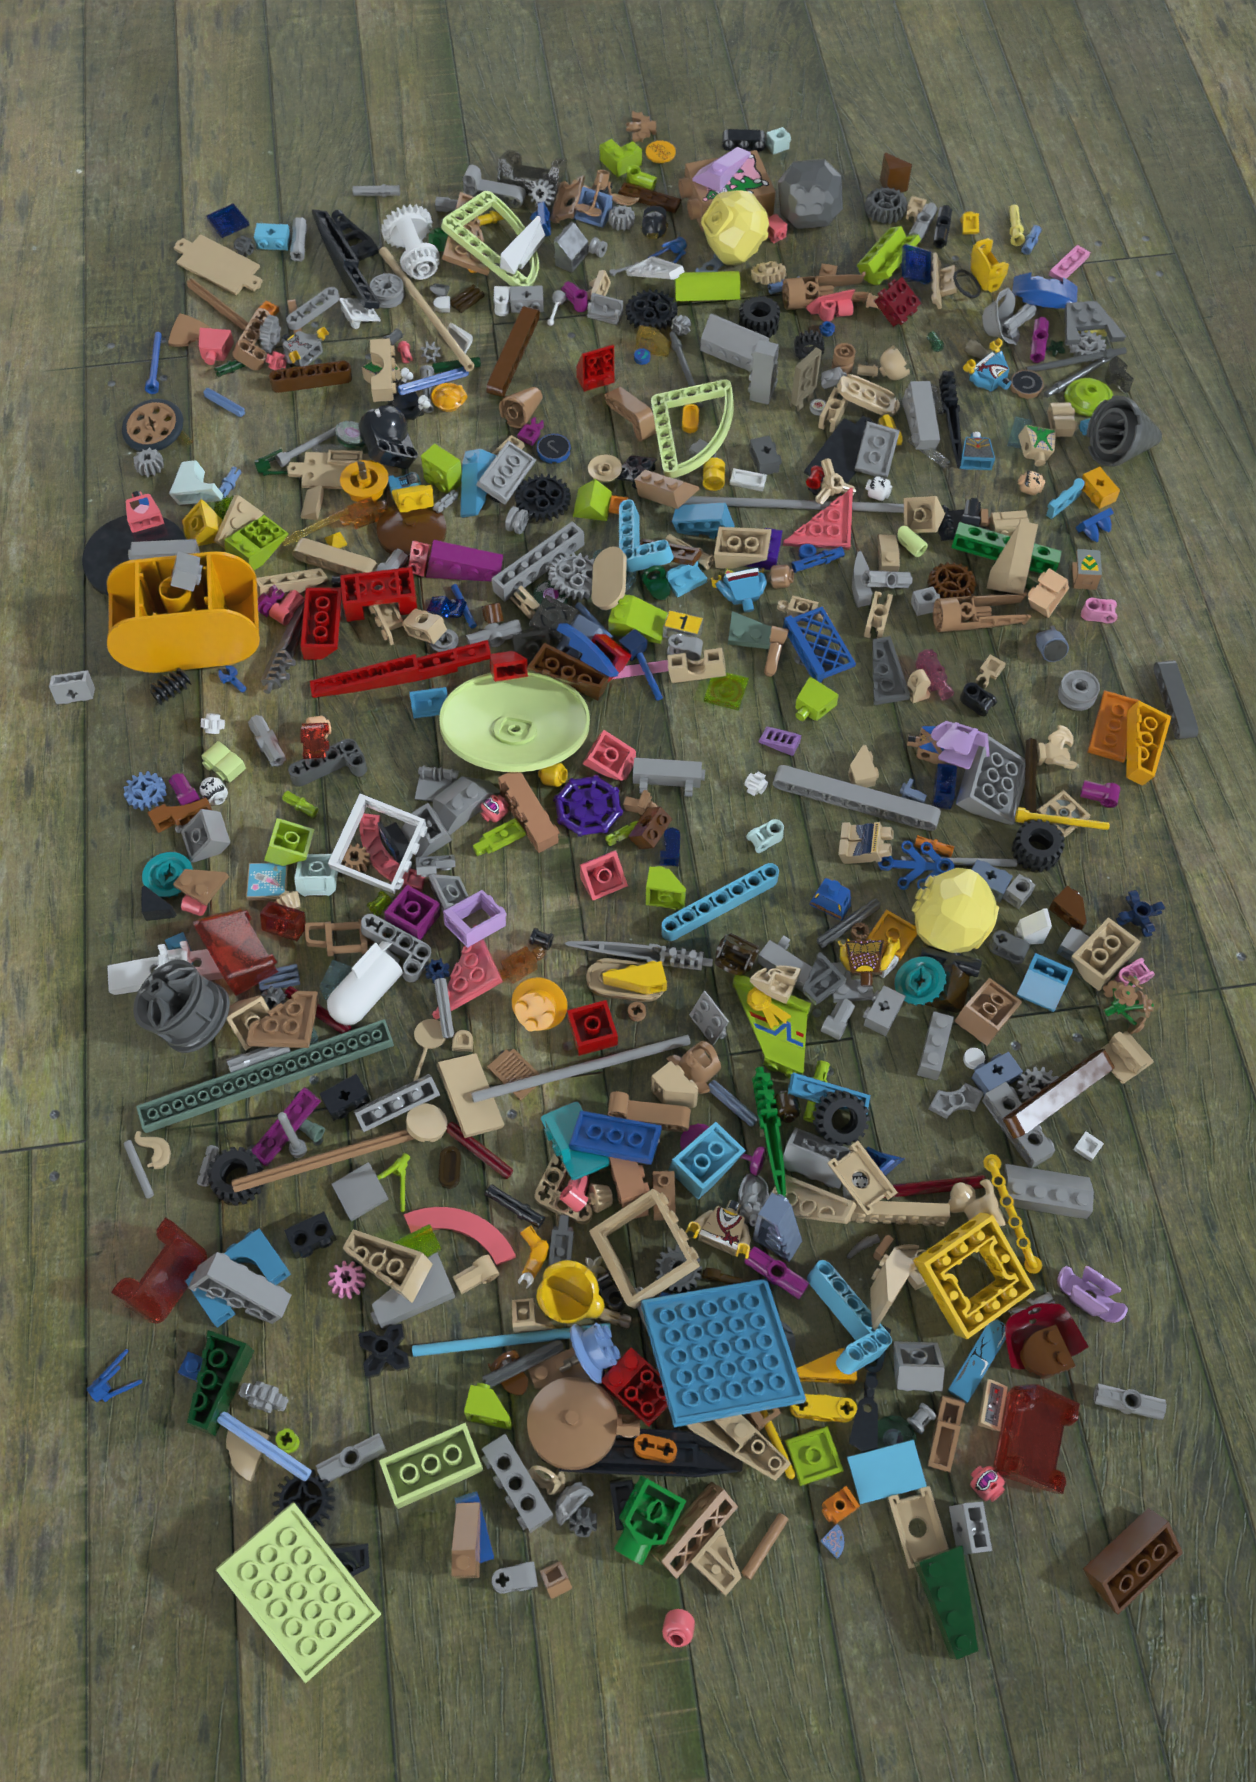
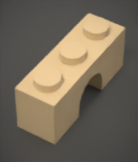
[668,648,726,683]

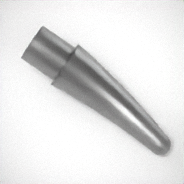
[847,1234,880,1259]

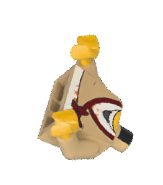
[685,1200,751,1259]

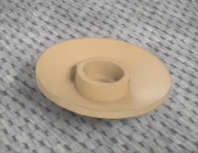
[588,455,622,482]

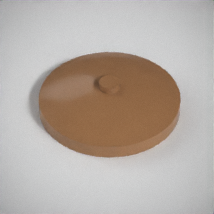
[527,1377,618,1470]

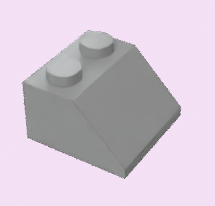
[181,809,231,863]
[893,1341,945,1392]

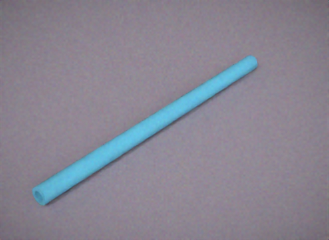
[412,1323,611,1357]

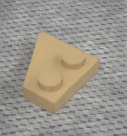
[691,1527,741,1597]

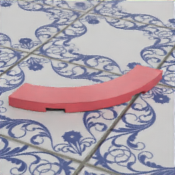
[359,813,425,892]
[404,1207,516,1266]

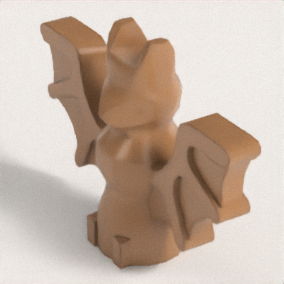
[626,111,656,142]

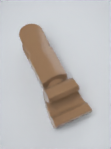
[764,626,789,677]

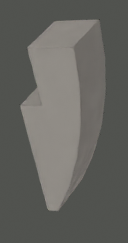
[852,551,873,608]

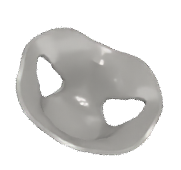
[982,288,1020,345]

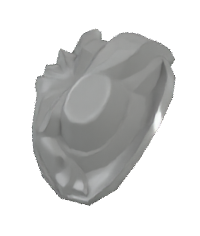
[739,1173,769,1211]
[556,1482,594,1527]

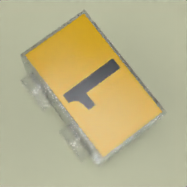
[663,610,704,641]

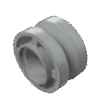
[505,506,528,534]

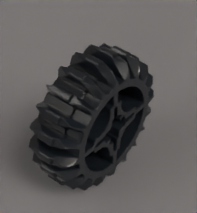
[272,1469,336,1530]

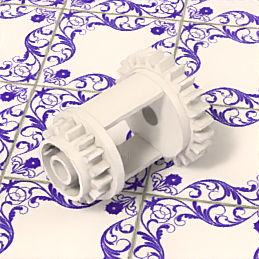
[381,204,440,280]

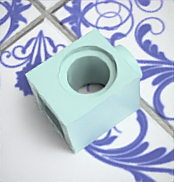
[766,127,791,154]

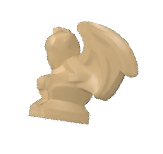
[1037,725,1077,769]

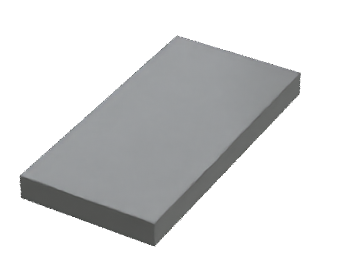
[476,441,536,505]

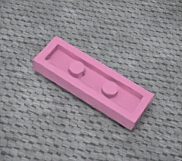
[1049,245,1090,281]

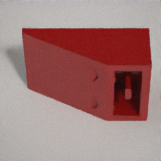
[576,345,615,392]
[602,1347,668,1427]

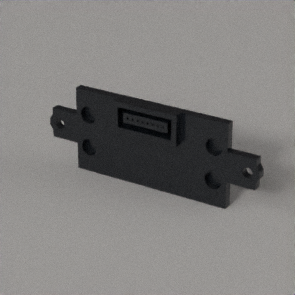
[804,415,875,496]

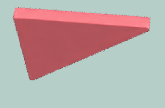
[783,488,853,550]
[432,925,503,1020]

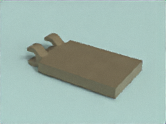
[790,347,822,412]

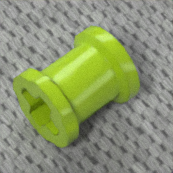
[276,1428,300,1453]

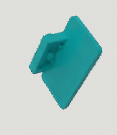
[541,1102,610,1180]

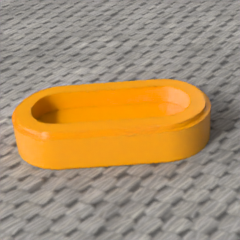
[682,404,699,433]

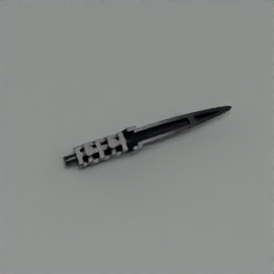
[939,370,961,468]

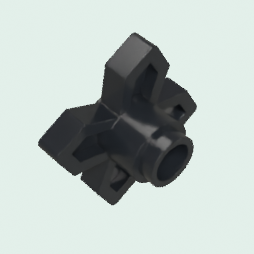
[358,1324,410,1378]

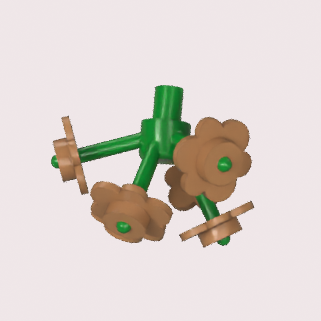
[1103,975,1154,1035]

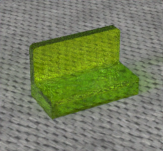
[393,1224,442,1257]

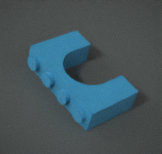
[185,1229,291,1327]

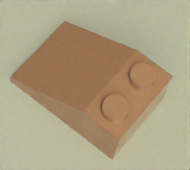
[954,978,1022,1046]

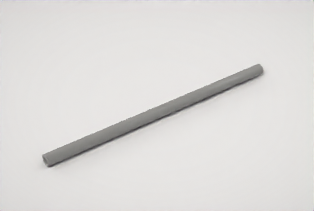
[471,1035,691,1103]

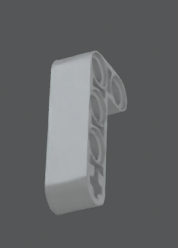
[463,165,526,208]
[361,914,431,982]

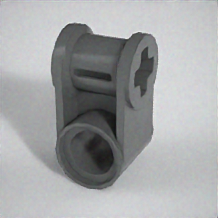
[988,930,1030,964]

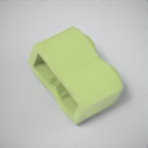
[201,741,246,783]

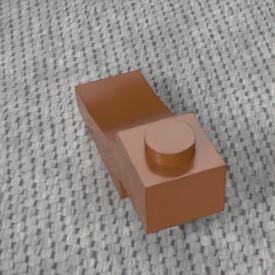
[147,797,213,833]

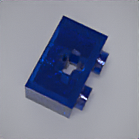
[932,763,957,810]

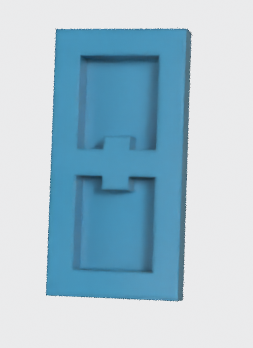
[410,687,448,718]

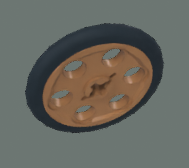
[122,399,184,452]

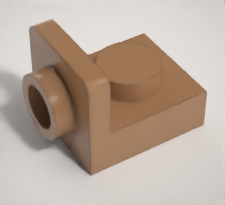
[617,1414,640,1438]

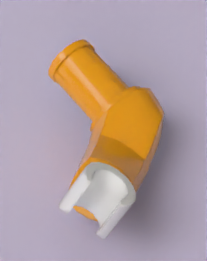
[518,1225,549,1288]

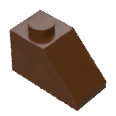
[1049,886,1087,931]

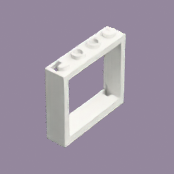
[328,794,428,894]

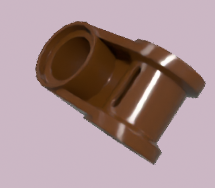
[482,602,504,624]

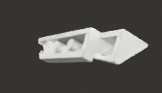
[500,216,545,275]

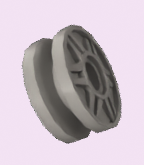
[370,273,405,308]
[1058,670,1100,711]

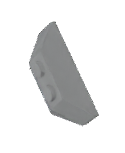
[433,776,500,835]

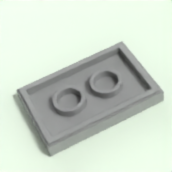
[854,421,900,479]

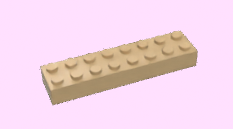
[848,1200,950,1226]

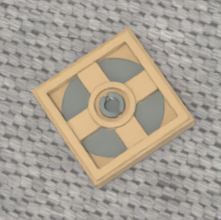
[1036,790,1091,838]

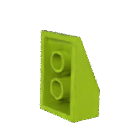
[608,594,669,644]

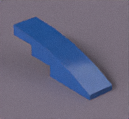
[557,623,619,677]

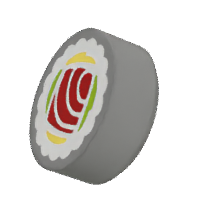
[810,399,826,415]

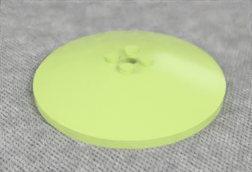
[440,671,590,772]

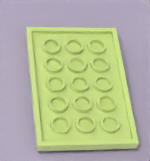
[216,1502,381,1683]

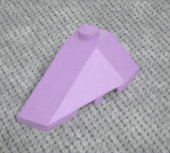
[692,147,751,192]

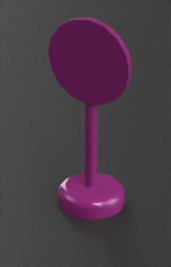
[680,1124,766,1176]

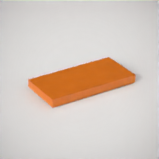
[1087,690,1140,763]

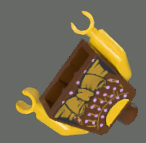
[838,938,900,987]

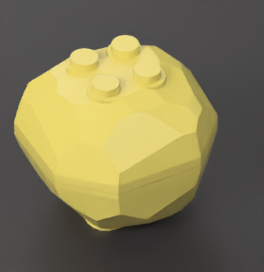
[701,190,769,265]
[912,868,999,953]

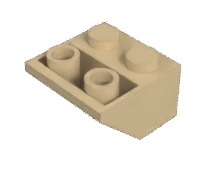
[651,1061,698,1108]

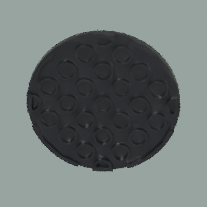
[82,515,187,596]

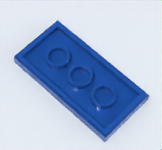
[569,1111,662,1165]

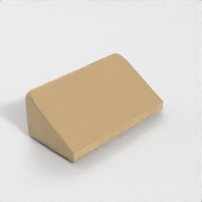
[301,485,324,520]

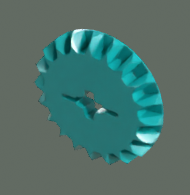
[142,852,193,898]
[895,956,946,1006]

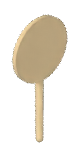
[413,1019,446,1081]

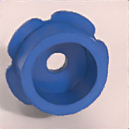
[819,321,835,337]

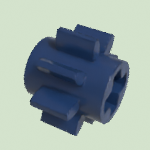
[425,958,450,984]

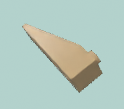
[257,568,328,603]

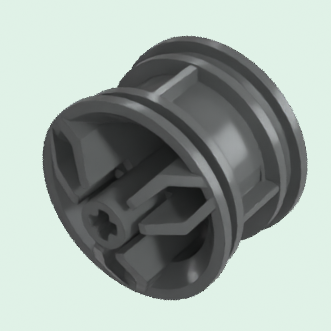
[133,960,230,1053]

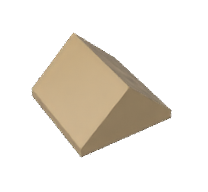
[904,496,945,533]

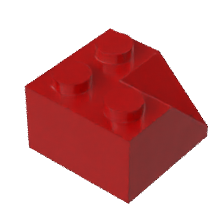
[567,1000,618,1056]

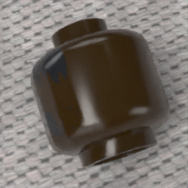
[773,1091,801,1123]

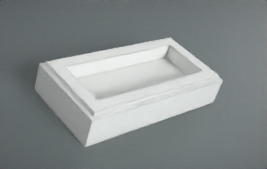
[730,468,767,492]

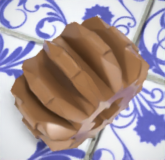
[341,843,371,872]

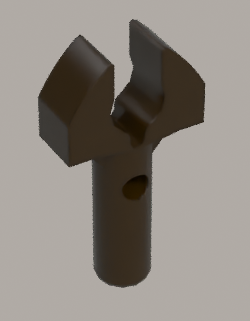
[702,1268,743,1285]

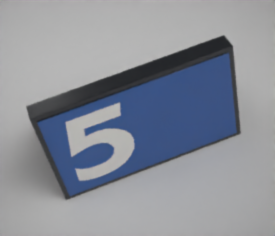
[377,821,414,862]

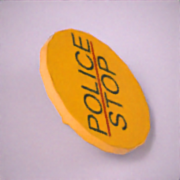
[646,141,676,163]

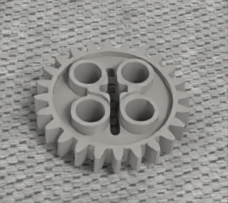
[548,552,594,601]

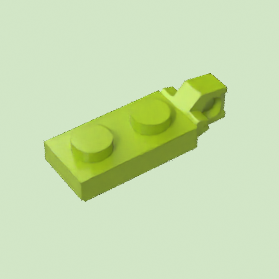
[473,818,526,856]

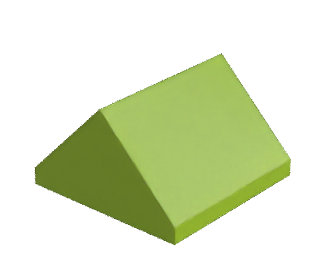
[573,479,612,521]

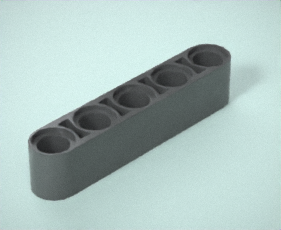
[1154,660,1198,739]

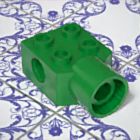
[614,1475,686,1565]

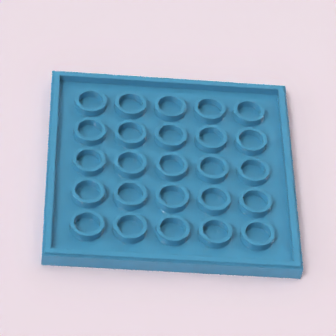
[640,1279,806,1427]

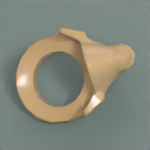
[529,1465,565,1495]

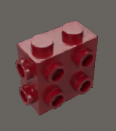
[874,277,921,327]

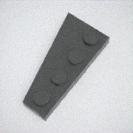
[872,636,910,705]

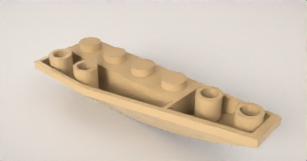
[668,1407,791,1481]

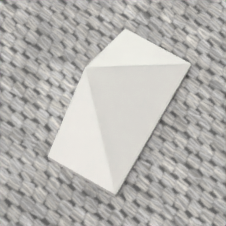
[447,323,473,354]

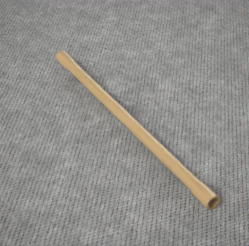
[379,247,474,371]

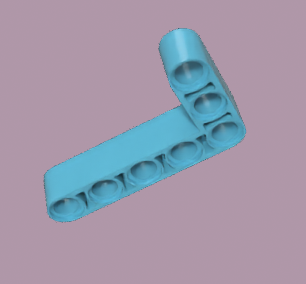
[619,499,674,572]
[807,1260,892,1374]

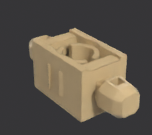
[777,595,828,627]

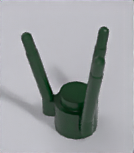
[254,449,291,476]

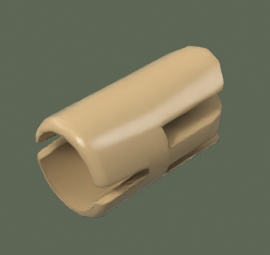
[510,586,542,619]

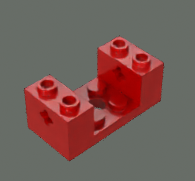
[340,567,418,622]

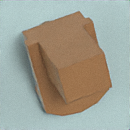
[623,790,658,816]

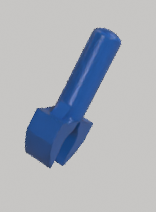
[219,665,246,693]

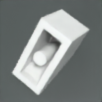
[1014,908,1052,945]

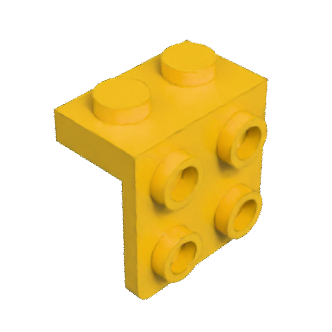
[392,485,434,513]

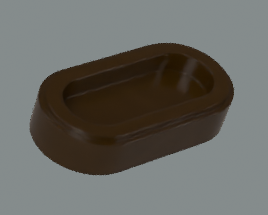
[438,1146,461,1189]

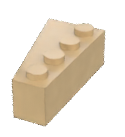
[343,1229,433,1303]

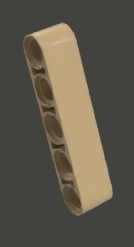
[292,538,378,575]

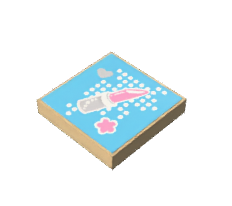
[246,862,289,901]

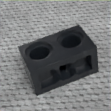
[284,1211,337,1259]

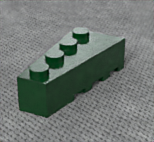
[187,1330,254,1436]
[914,1545,979,1660]

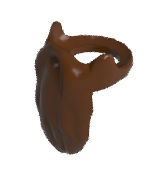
[488,1349,528,1396]

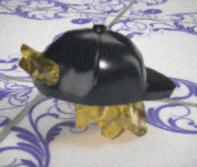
[641,206,669,239]

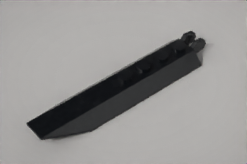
[542,1429,742,1478]

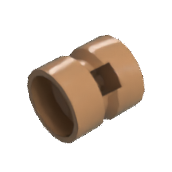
[832,343,855,375]

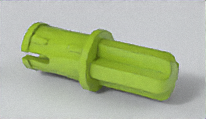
[282,791,319,819]

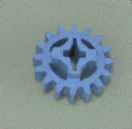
[124,771,167,811]

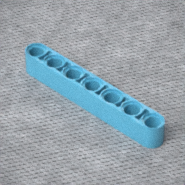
[661,863,779,941]

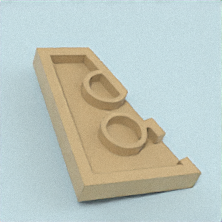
[214,495,264,549]

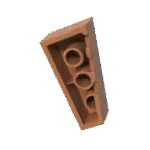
[498,772,560,853]
[609,1157,650,1219]

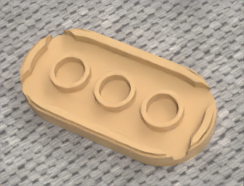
[837,374,900,417]
[591,546,627,610]
[586,958,664,1002]

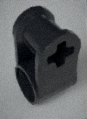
[960,682,997,717]
[596,1269,625,1312]

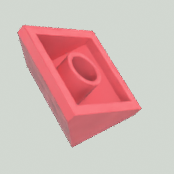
[580,850,628,900]

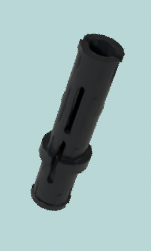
[485,1184,545,1229]

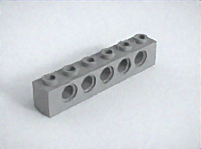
[492,521,584,602]

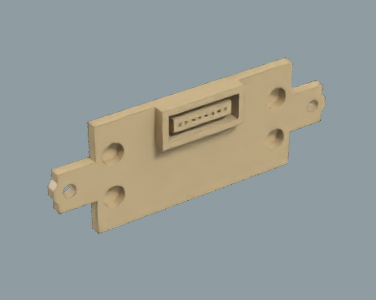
[174,234,263,295]
[287,450,402,489]

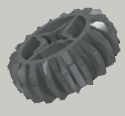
[865,187,907,224]

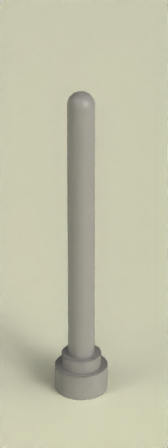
[275,423,347,467]
[278,1112,307,1158]

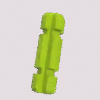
[605,821,638,846]

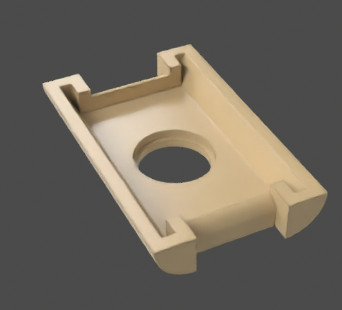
[827,1141,898,1216]
[888,1486,949,1569]

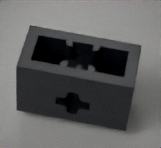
[319,1074,370,1121]

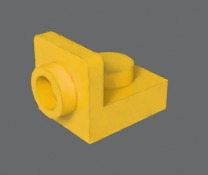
[960,211,979,234]

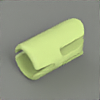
[898,526,928,557]

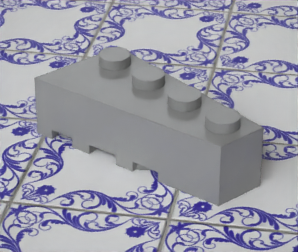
[902,381,940,450]

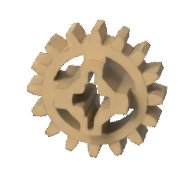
[751,261,786,285]

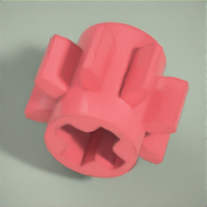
[266,351,287,370]

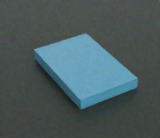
[847,1439,927,1504]

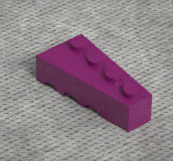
[426,540,503,582]

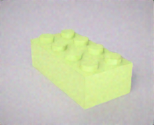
[379,1423,484,1509]

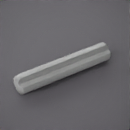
[435,978,454,1038]

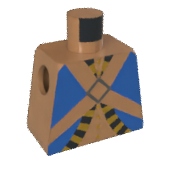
[907,726,946,766]

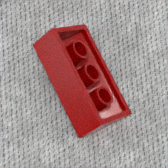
[301,588,342,660]

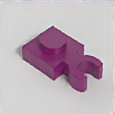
[517,417,544,446]
[258,585,285,617]

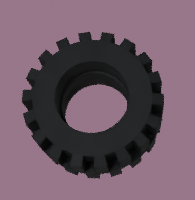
[738,296,780,338]
[1012,819,1065,872]
[812,1090,870,1146]
[207,1147,264,1206]

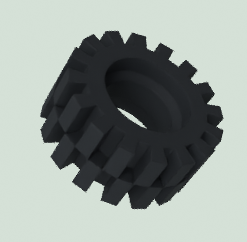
[794,330,825,360]

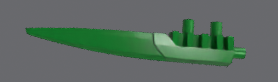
[752,1067,786,1197]

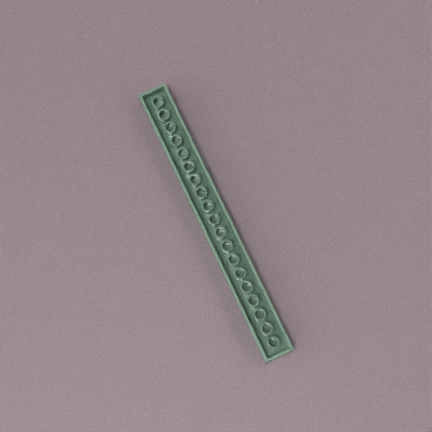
[136,1019,394,1133]

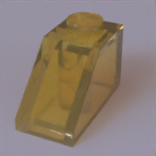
[636,325,671,357]

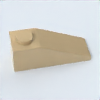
[878,534,900,572]

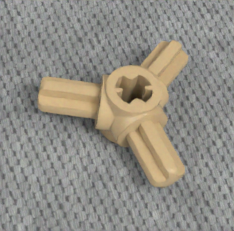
[815,459,856,504]

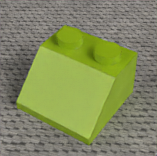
[264,818,314,866]
[646,866,686,910]
[464,1383,512,1430]

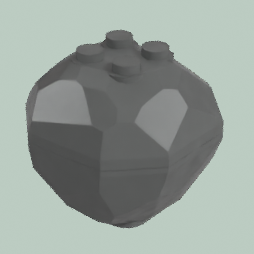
[778,159,843,229]

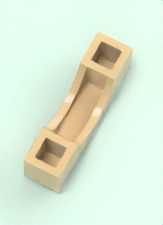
[370,338,396,402]

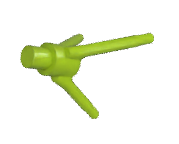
[377,1153,410,1212]

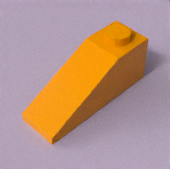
[796,1348,857,1384]

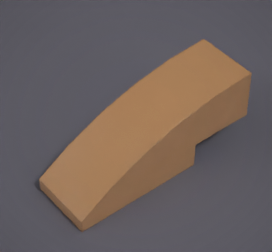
[928,1395,965,1472]

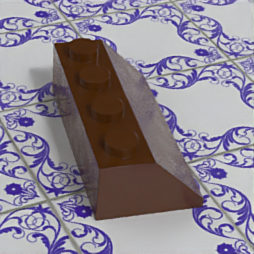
[1083,1508,1183,1615]

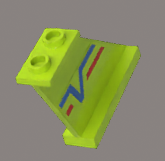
[732,975,811,1078]

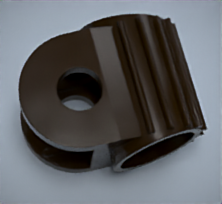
[714,933,760,976]

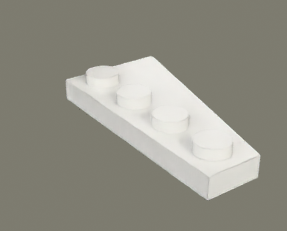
[626,256,684,280]

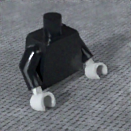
[387,368,430,420]

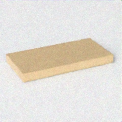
[437,1053,504,1138]

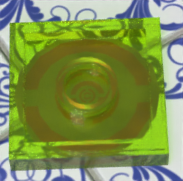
[704,672,749,711]

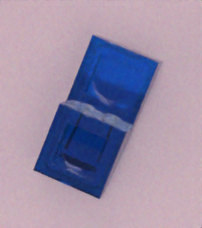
[426,596,467,618]

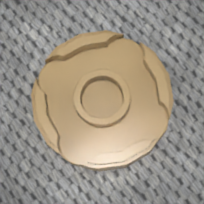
[405,1103,448,1142]

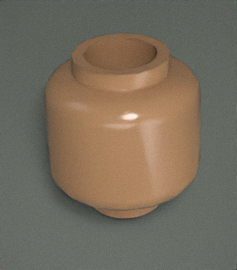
[767,565,794,588]

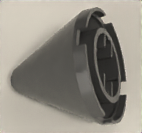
[1087,396,1162,467]

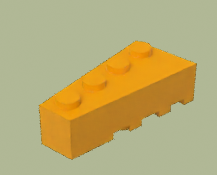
[1126,701,1171,786]

